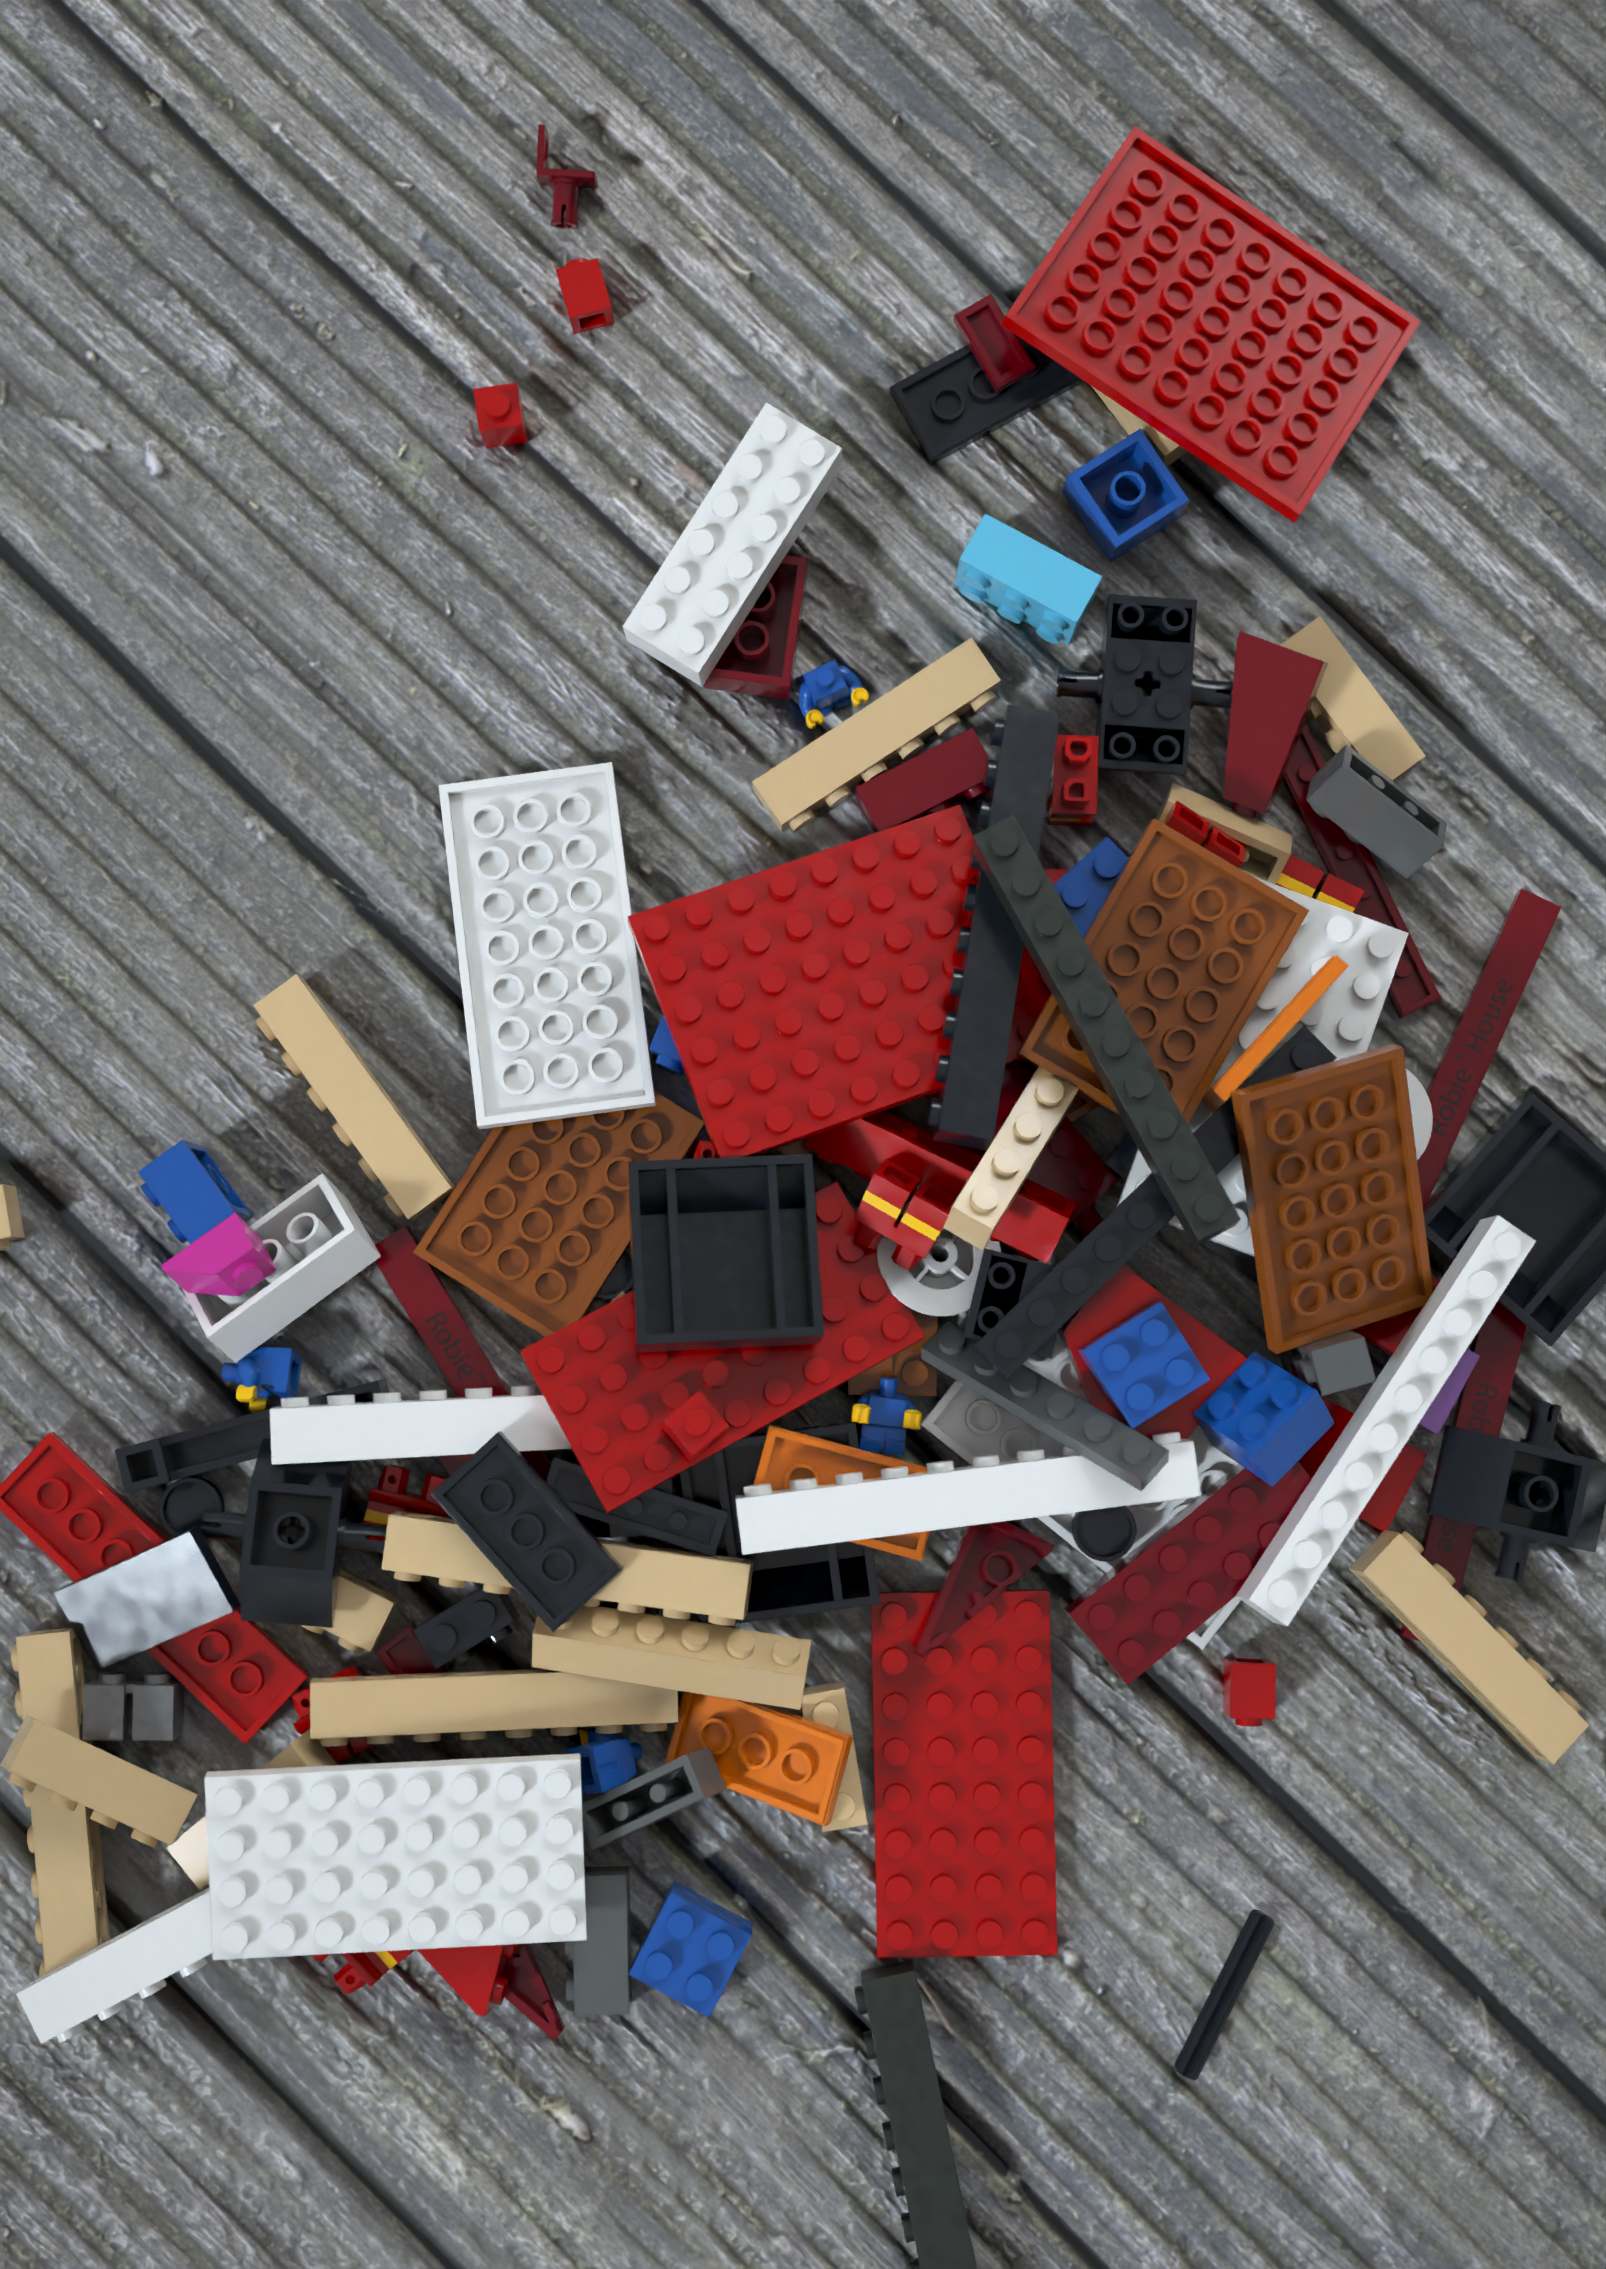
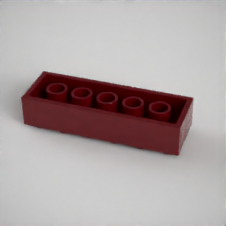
[1064,1461,1312,1685]

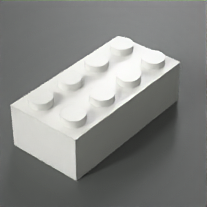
[182,1173,381,1363]

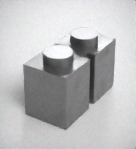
[82,1672,184,1741]

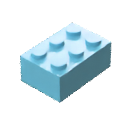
[955,514,1102,645]

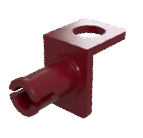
[536,124,598,229]

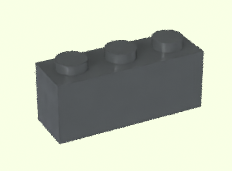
[1306,744,1447,879]
[1280,1331,1376,1396]
[582,1747,727,1850]
[565,1866,632,2016]

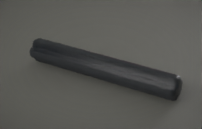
[1175,1909,1274,2080]

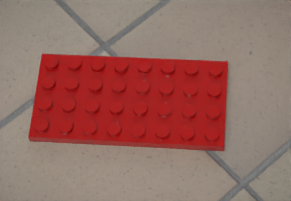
[520,1182,925,1514]
[871,1589,1058,1958]

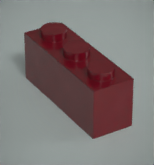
[855,728,990,833]

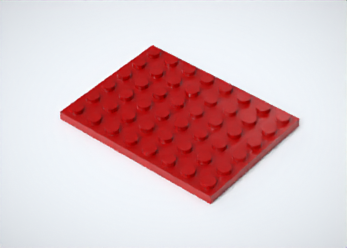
[1001,126,1421,522]
[627,805,1044,1158]

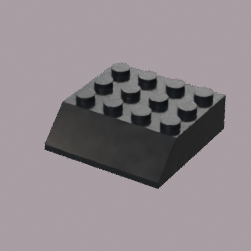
[1423,1092,1606,1346]
[628,1154,824,1353]
[680,1421,880,1626]

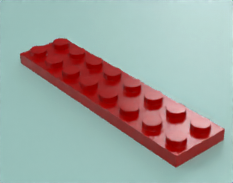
[0,1432,310,1744]

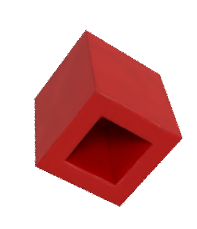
[556,258,615,334]
[473,383,528,449]
[661,1390,729,1462]
[1223,1657,1276,1726]

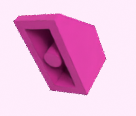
[161,1213,277,1296]

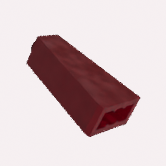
[1223,631,1328,818]

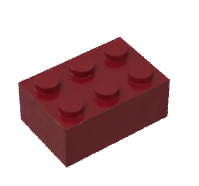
[704,555,808,700]

